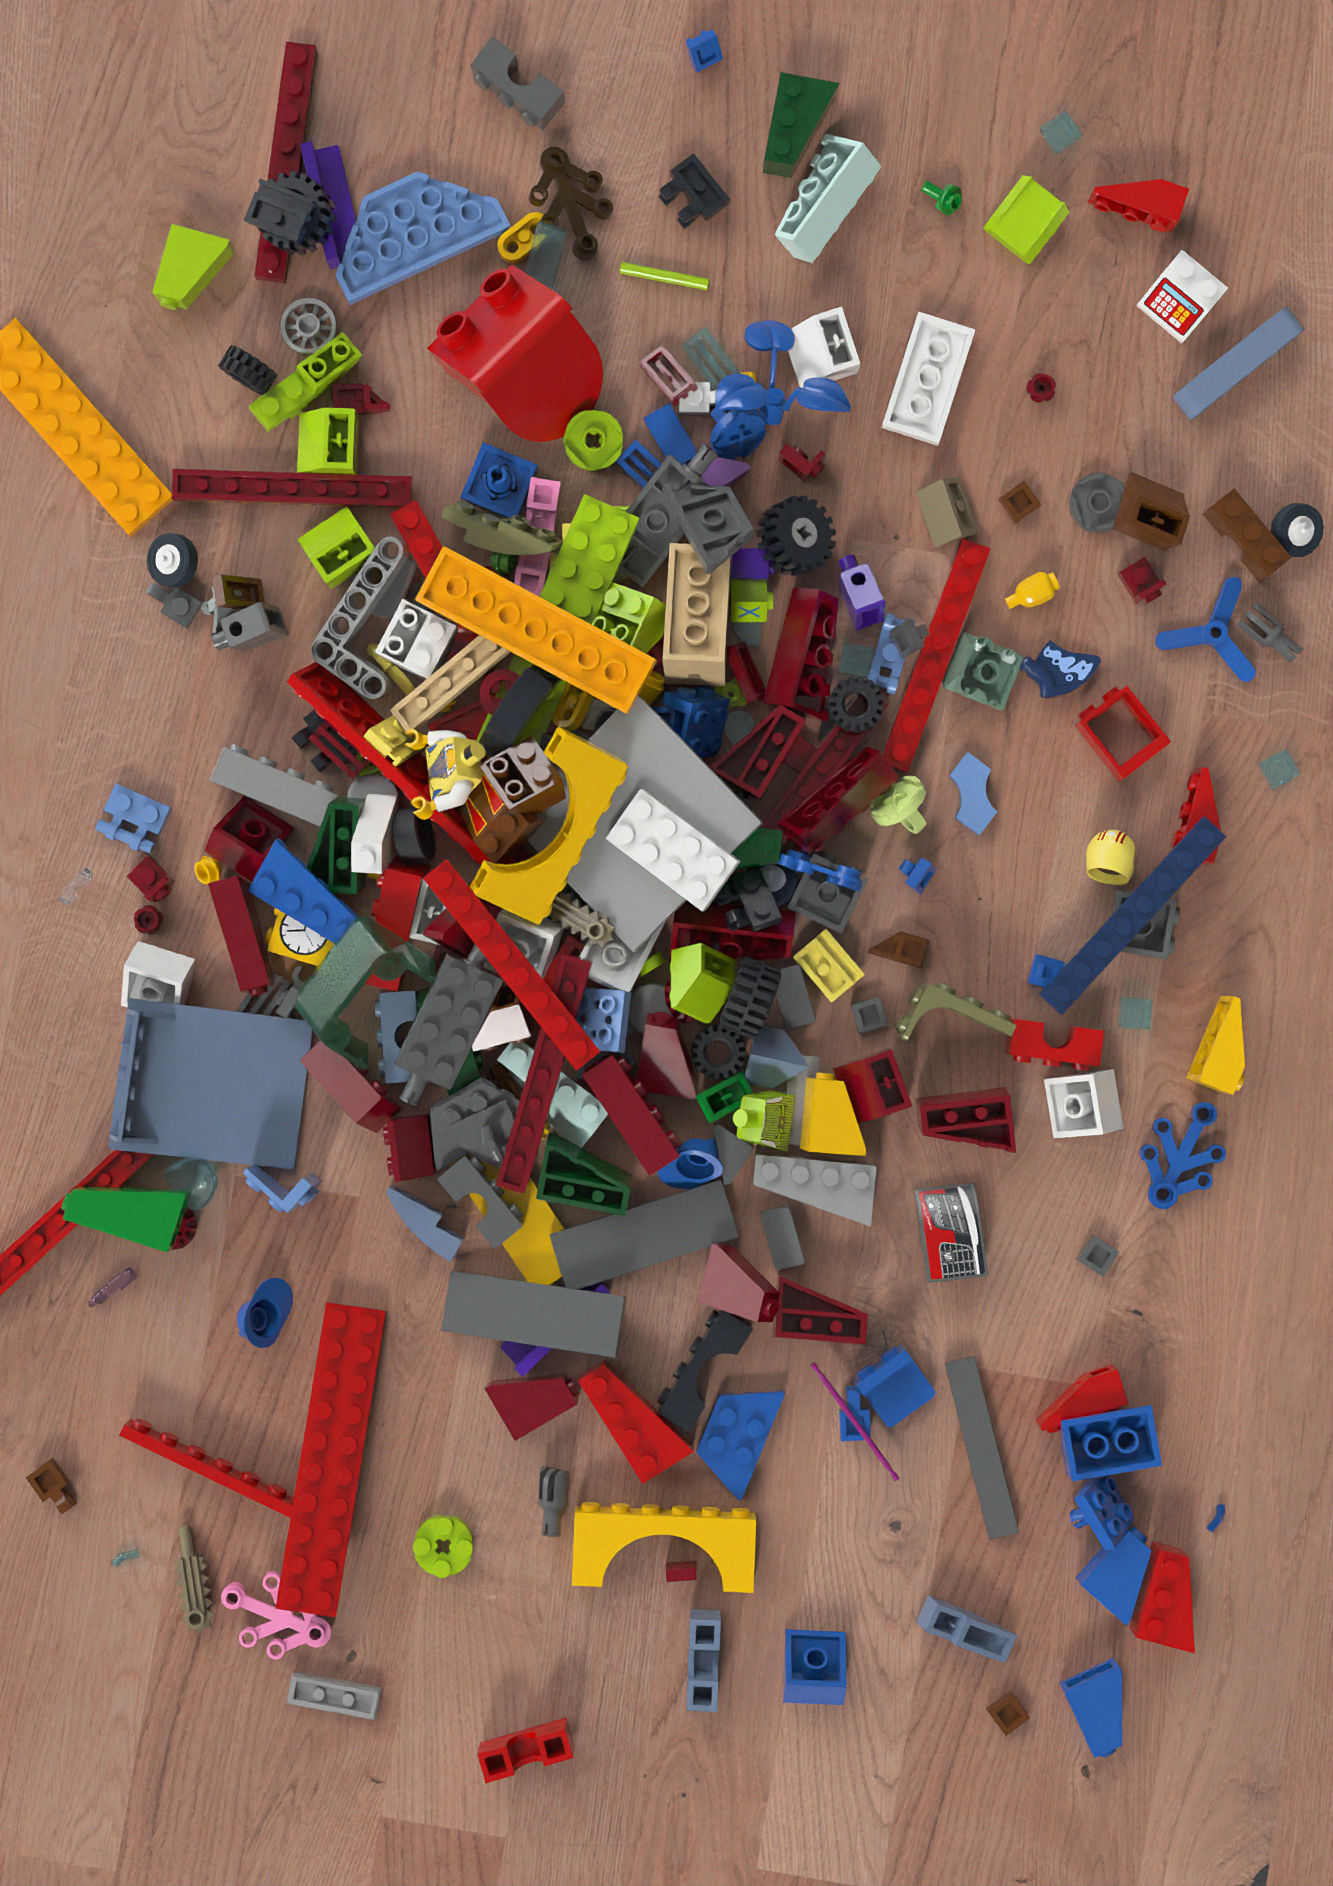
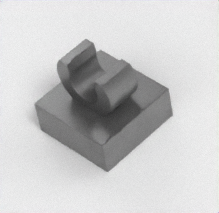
[889,619,930,658]

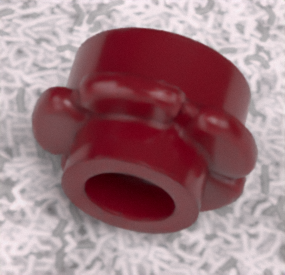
[1026,373,1056,403]
[134,905,163,935]

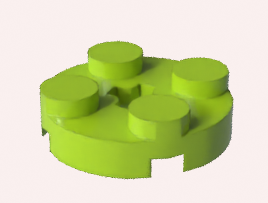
[563,410,623,472]
[413,1515,474,1578]

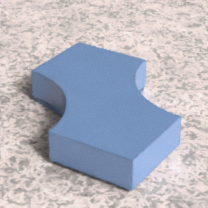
[949,752,998,836]

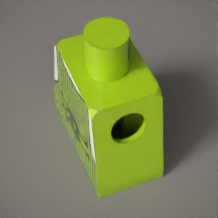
[733,1090,795,1151]

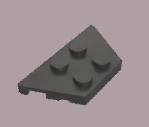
[663,483,753,574]
[430,1077,520,1171]

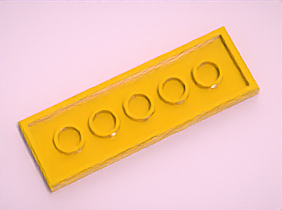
[449,1153,565,1285]

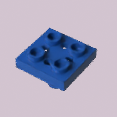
[460,442,539,518]
[1070,1475,1135,1551]

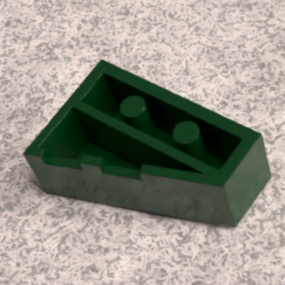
[762,72,840,178]

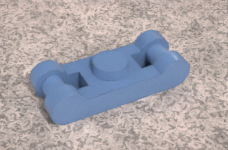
[867,613,915,695]

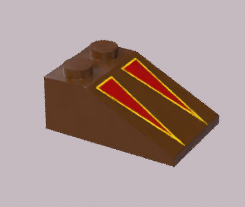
[458,752,547,864]

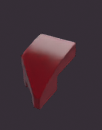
[331,383,391,415]

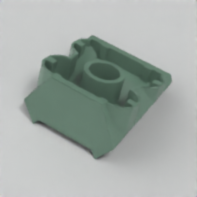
[942,632,1024,711]

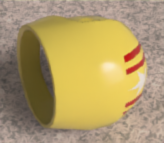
[1086,830,1135,885]

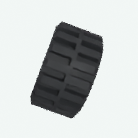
[720,956,782,1040]

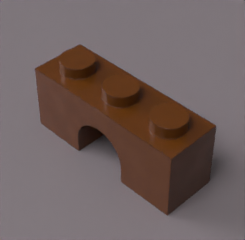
[1203,488,1291,583]

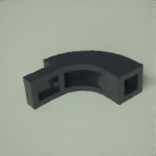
[479,664,562,757]

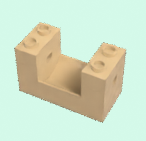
[663,543,731,686]

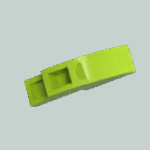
[249,332,362,432]

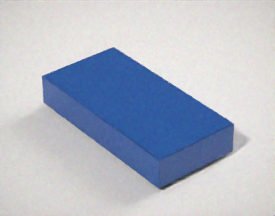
[643,404,697,464]

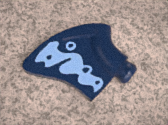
[1020,640,1101,698]

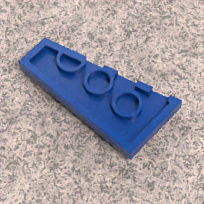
[248,838,368,953]

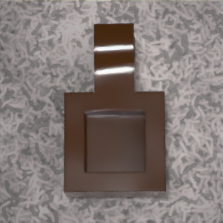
[26,1458,77,1514]

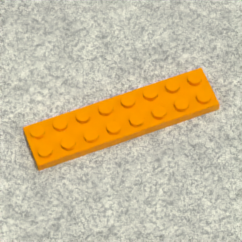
[0,318,172,537]
[415,546,657,715]

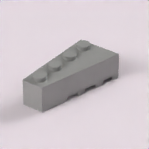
[209,744,338,827]
[752,1152,877,1227]

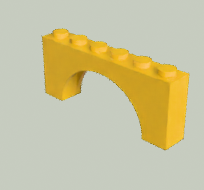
[470,726,629,925]
[572,1502,756,1593]

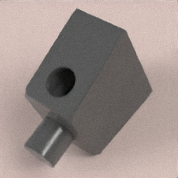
[211,602,289,651]

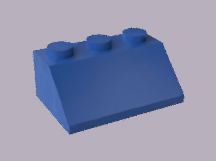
[1061,1405,1162,1482]

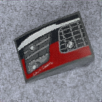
[914,1183,988,1283]

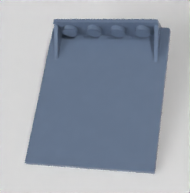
[108,998,314,1170]

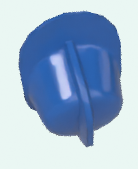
[658,1138,724,1189]
[237,1277,293,1348]

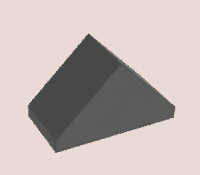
[713,1123,754,1185]

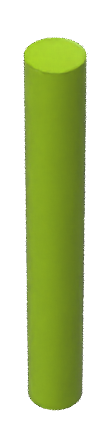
[620,262,709,291]

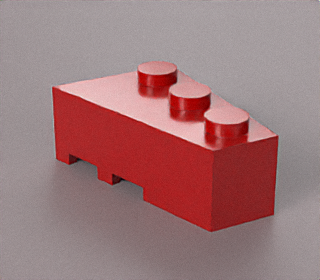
[1129,1541,1195,1654]

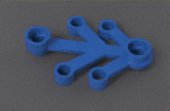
[778,849,863,892]
[1139,1102,1226,1209]

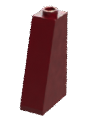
[208,876,275,997]

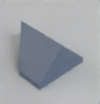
[745,1026,809,1089]

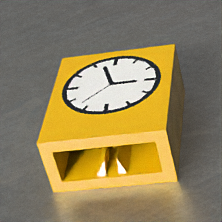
[265,908,346,972]

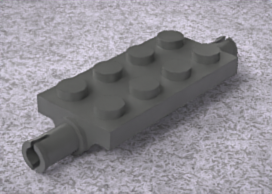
[613,443,719,588]
[394,944,503,1106]

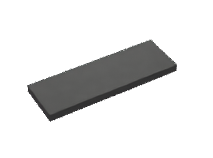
[549,1179,739,1290]
[441,1271,626,1358]

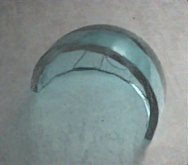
[165,1158,218,1210]

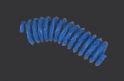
[1206,1504,1226,1532]

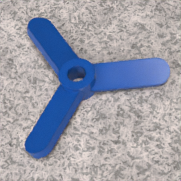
[1155,577,1256,682]

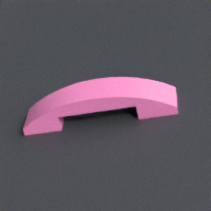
[514,477,561,596]

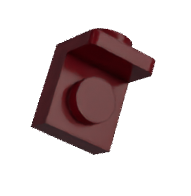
[777,444,826,483]
[1118,557,1167,604]
[126,855,175,902]

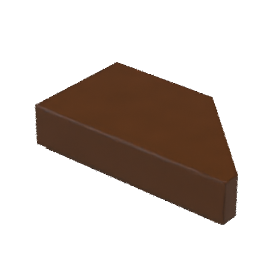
[868,932,929,969]

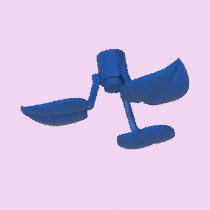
[715,320,851,425]

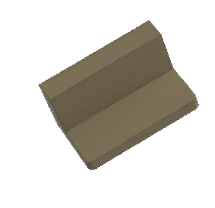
[916,476,979,547]

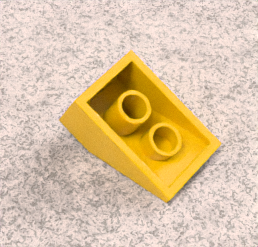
[1186,996,1245,1095]

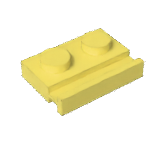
[364,715,426,767]
[793,929,865,1003]

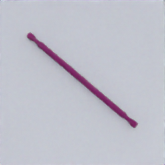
[810,1362,900,1481]

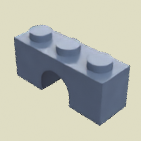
[375,991,419,1084]
[686,1609,721,1712]

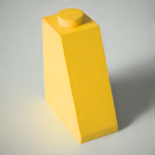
[800,1072,866,1156]

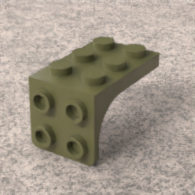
[895,983,1017,1041]

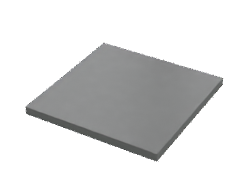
[528,695,763,952]

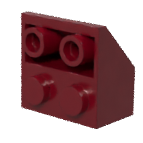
[832,1048,912,1123]
[383,1113,437,1182]

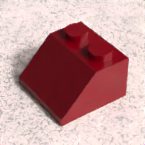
[205,796,294,882]

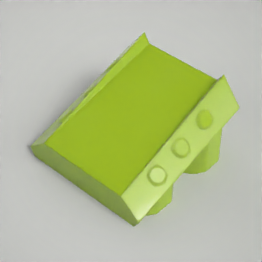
[983,175,1069,264]

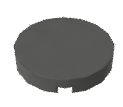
[1068,472,1125,534]

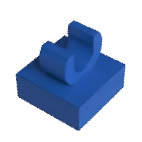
[686,29,723,73]
[899,857,936,895]
[1027,954,1065,988]

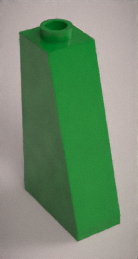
[61,1187,192,1252]

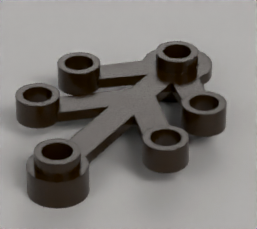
[529,147,613,261]

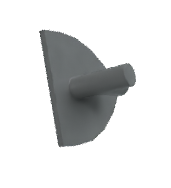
[450,1100,514,1167]

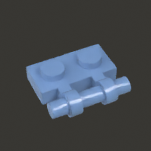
[95,783,172,854]

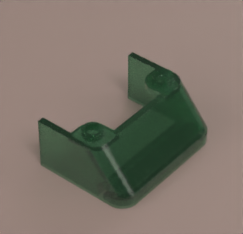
[296,917,436,1070]

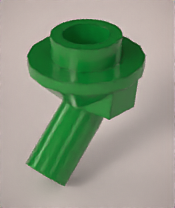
[920,180,962,215]

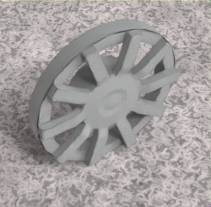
[280,298,337,355]

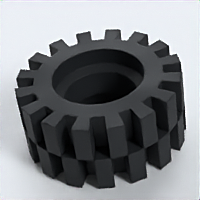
[218,345,278,395]
[828,676,884,733]
[691,1025,745,1079]

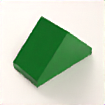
[696,1071,754,1123]

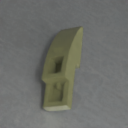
[441,501,563,555]

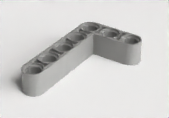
[311,537,410,699]

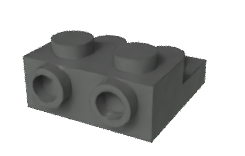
[787,851,868,934]
[1111,890,1180,960]

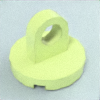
[870,776,926,834]

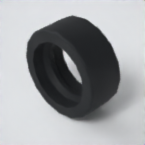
[392,806,436,866]

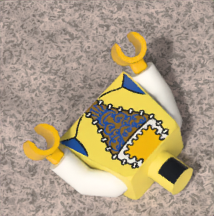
[405,729,485,820]

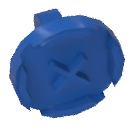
[710,407,767,461]

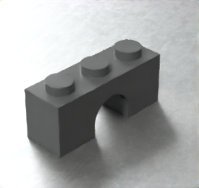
[471,37,565,130]
[437,1154,524,1249]

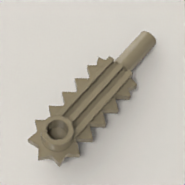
[547,891,615,948]
[174,1525,214,1634]

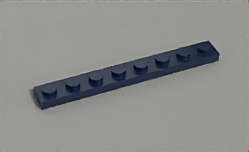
[1038,816,1227,1015]

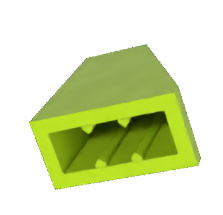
[152,224,235,310]

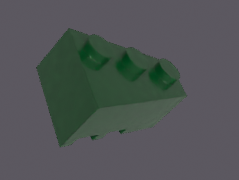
[307,797,366,894]
[536,1131,633,1216]

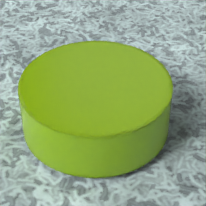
[639,952,666,977]

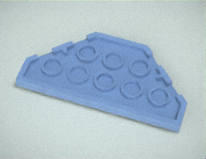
[336,171,511,305]

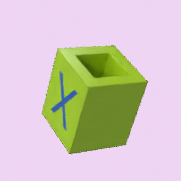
[730,579,773,622]

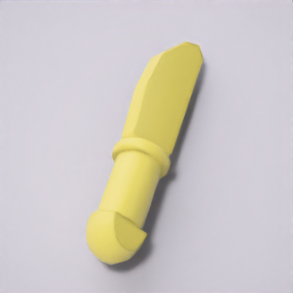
[367,643,415,695]

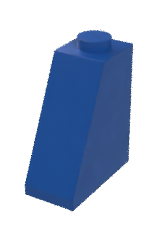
[1075,1526,1151,1625]
[1059,1658,1122,1758]

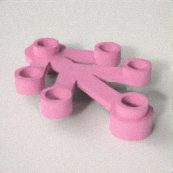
[221,1571,332,1659]

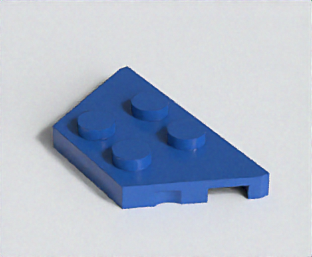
[696,1390,785,1500]

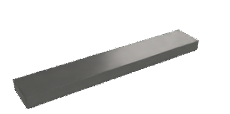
[944,1356,1019,1540]

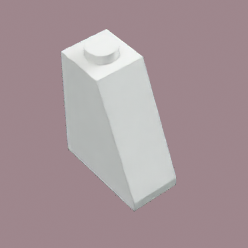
[351,794,398,874]

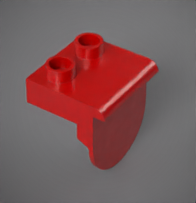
[427,265,603,442]

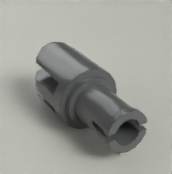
[1236,602,1303,663]
[538,1466,569,1537]

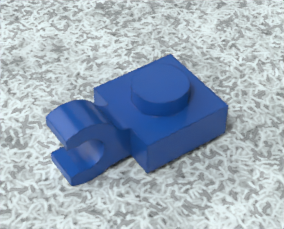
[839,1385,871,1442]

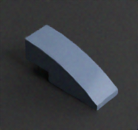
[386,1184,465,1262]
[916,1595,1017,1663]

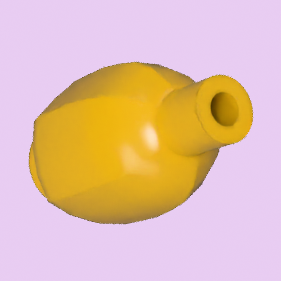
[1005,572,1060,609]

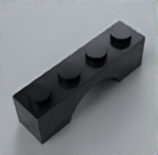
[657,1309,753,1432]

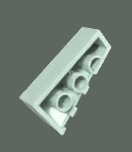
[775,134,882,263]
[497,1041,608,1148]

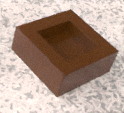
[998,481,1041,524]
[986,1691,1030,1736]

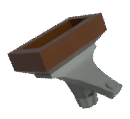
[201,574,265,633]

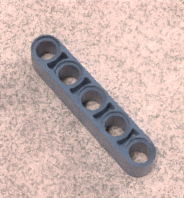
[1172,306,1305,421]

